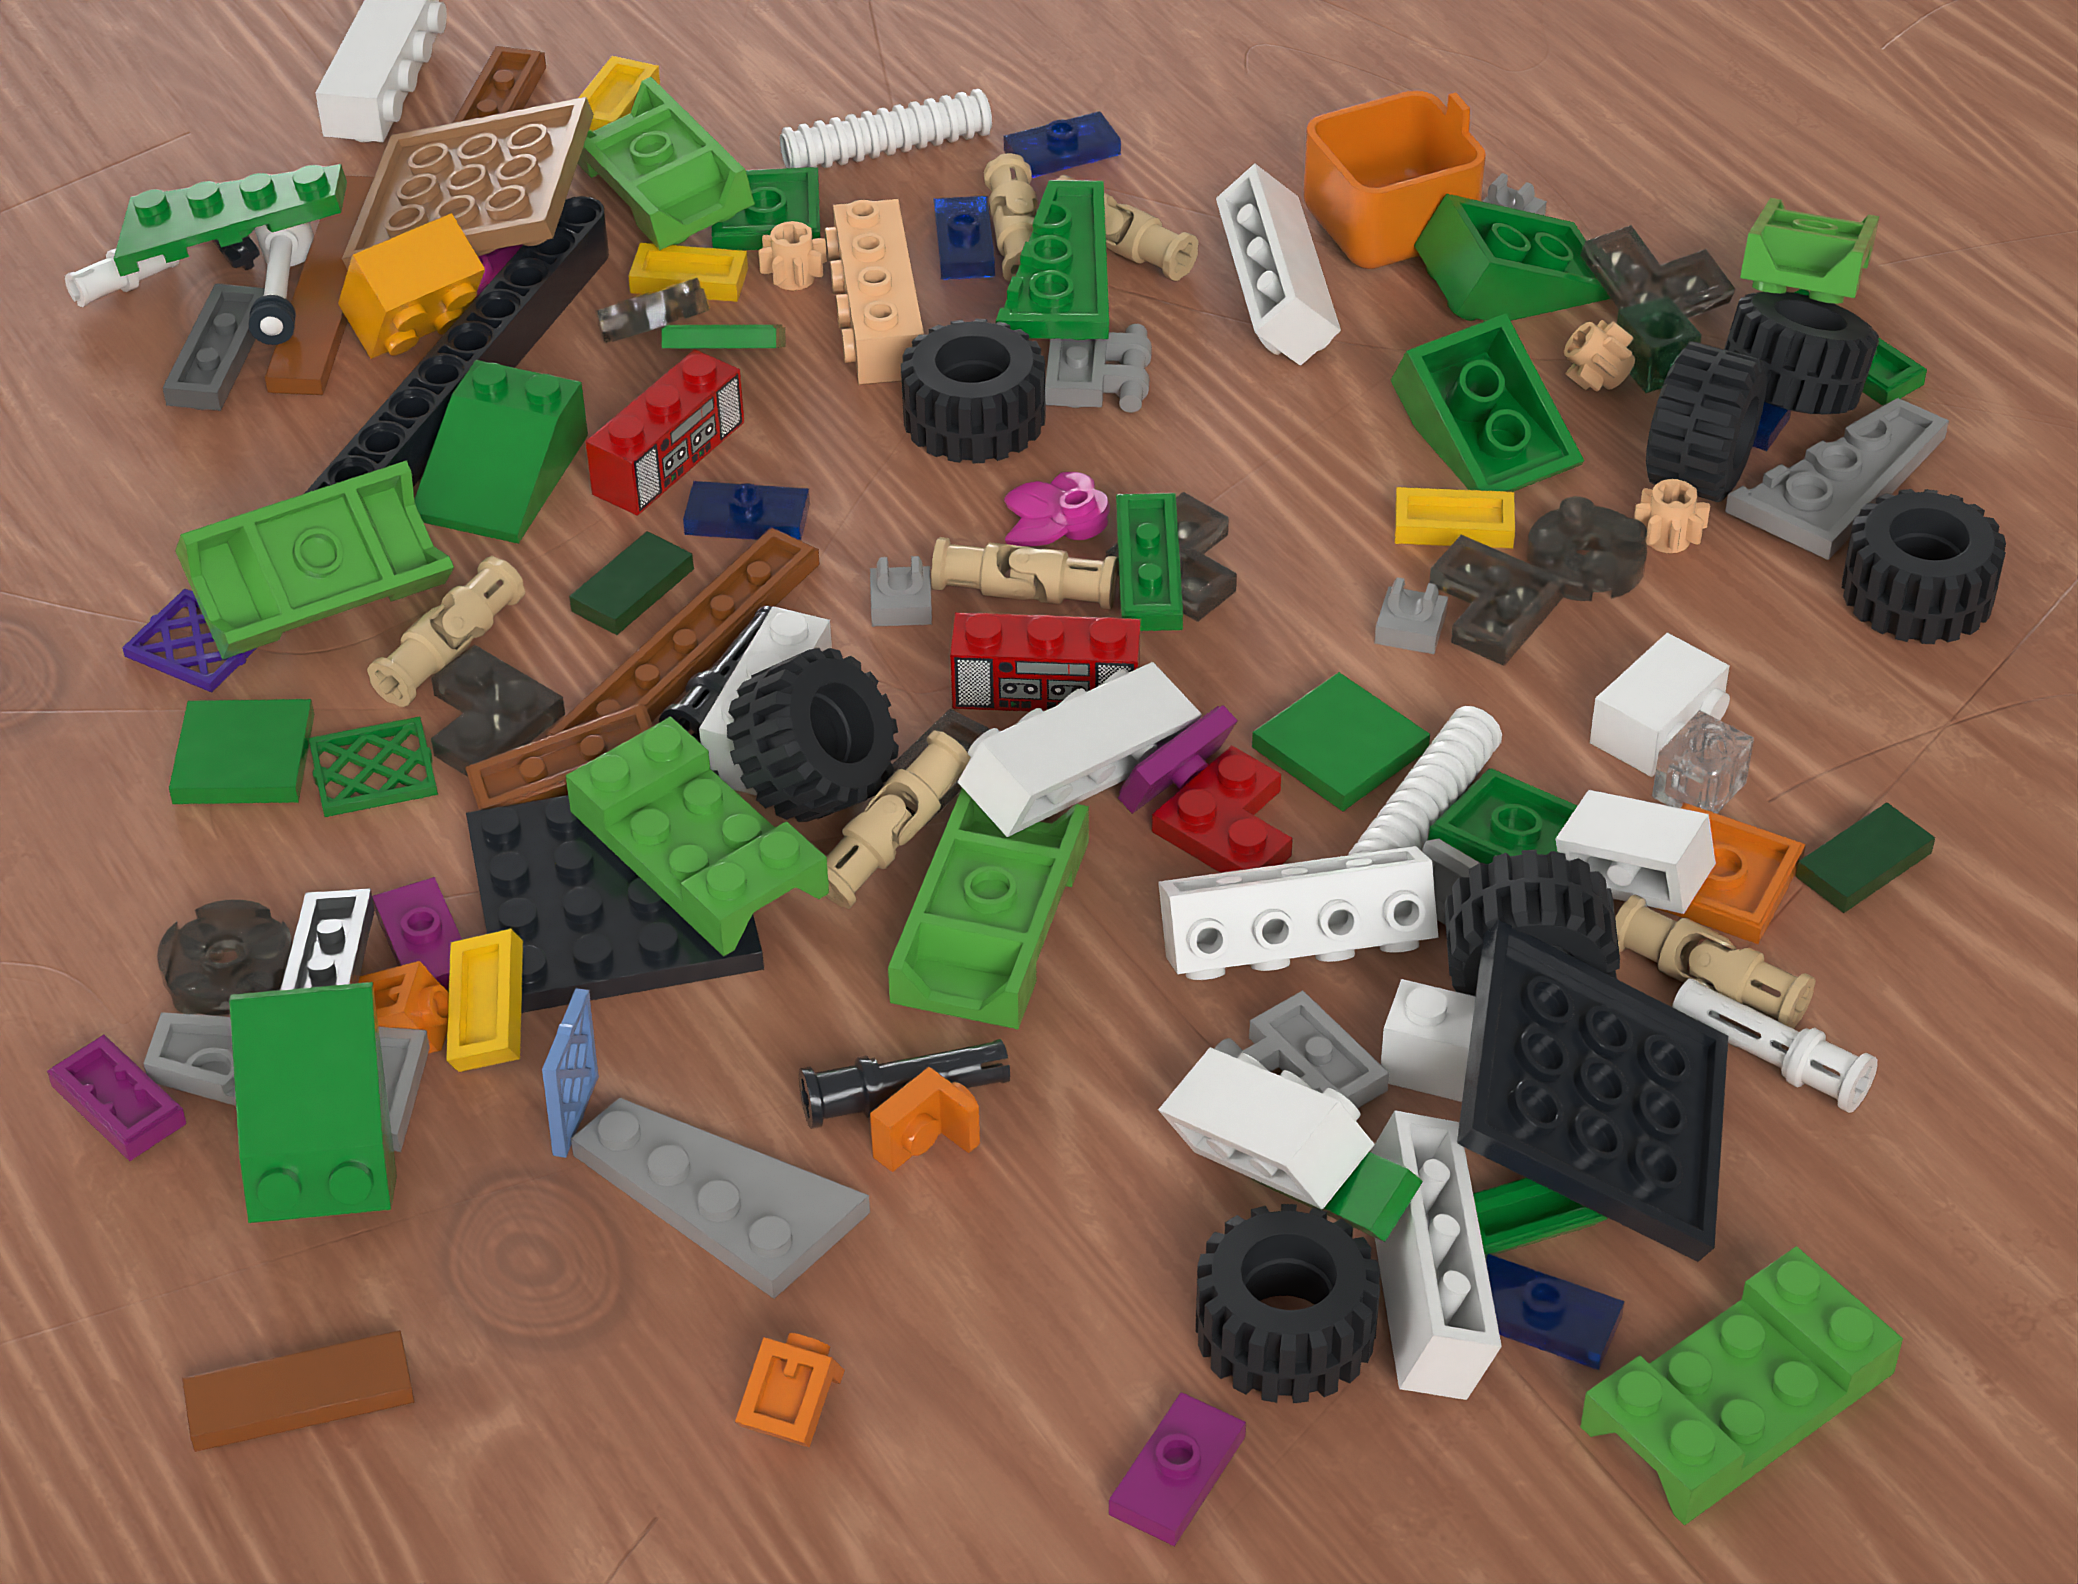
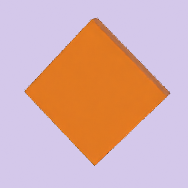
[1653,803,1806,944]

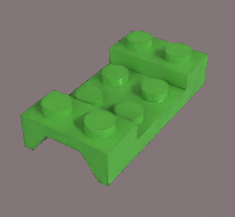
[578,77,755,250]
[1740,198,1880,304]
[175,460,454,660]
[566,717,829,956]
[888,788,1089,1029]
[1580,1246,1903,1526]

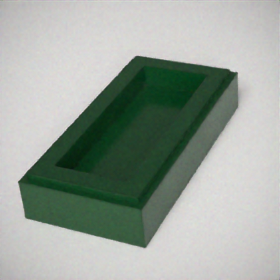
[569,531,694,635]
[1796,802,1935,913]

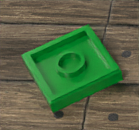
[712,167,821,251]
[662,324,786,348]
[1252,672,1430,811]
[169,699,315,804]
[1427,768,1578,865]

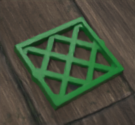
[308,716,438,817]

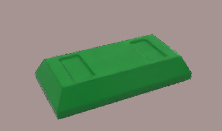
[1473,1178,1608,1258]

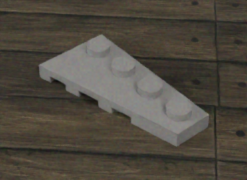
[1725,398,1949,560]
[143,1012,430,1152]
[571,1098,870,1299]

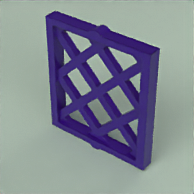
[122,589,257,693]

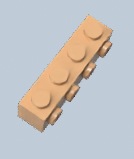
[825,199,924,385]

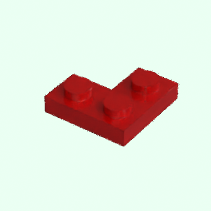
[1152,745,1293,873]

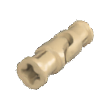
[984,153,1038,283]
[1056,175,1198,281]
[931,537,1118,610]
[367,556,525,707]
[826,730,971,909]
[1615,894,1816,1029]

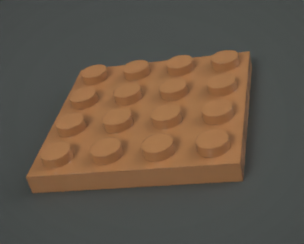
[342,97,594,270]

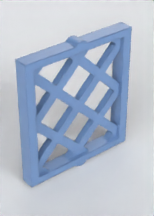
[542,988,599,1158]

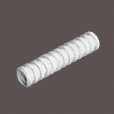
[780,89,992,168]
[1349,706,1502,855]

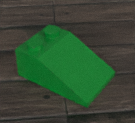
[1414,194,1619,321]
[1390,313,1585,492]
[414,360,588,544]
[229,982,397,1223]

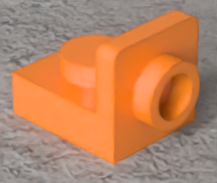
[358,961,449,1054]
[870,1067,980,1172]
[735,1333,845,1448]

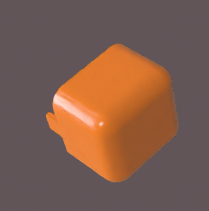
[1304,91,1486,269]

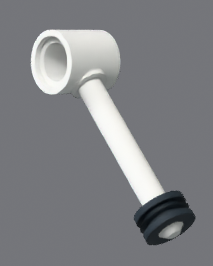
[249,222,314,345]

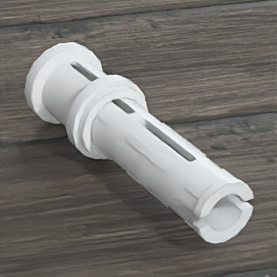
[1672,978,1877,1113]

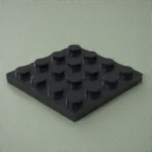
[466,770,764,1013]
[1457,919,1729,1262]

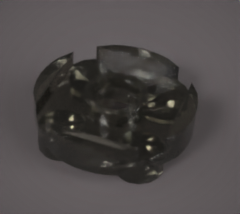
[596,277,711,343]
[1526,496,1648,601]
[157,900,293,1016]

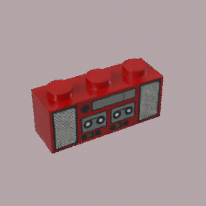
[585,349,744,516]
[950,612,1141,712]

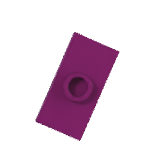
[1118,705,1238,814]
[372,877,462,990]
[47,1035,187,1161]
[1109,1392,1246,1546]

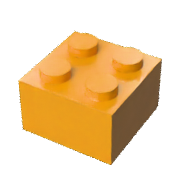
[338,213,485,359]

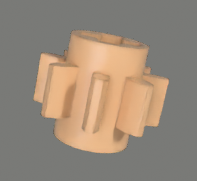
[758,221,827,291]
[1564,320,1635,392]
[1633,479,1710,553]

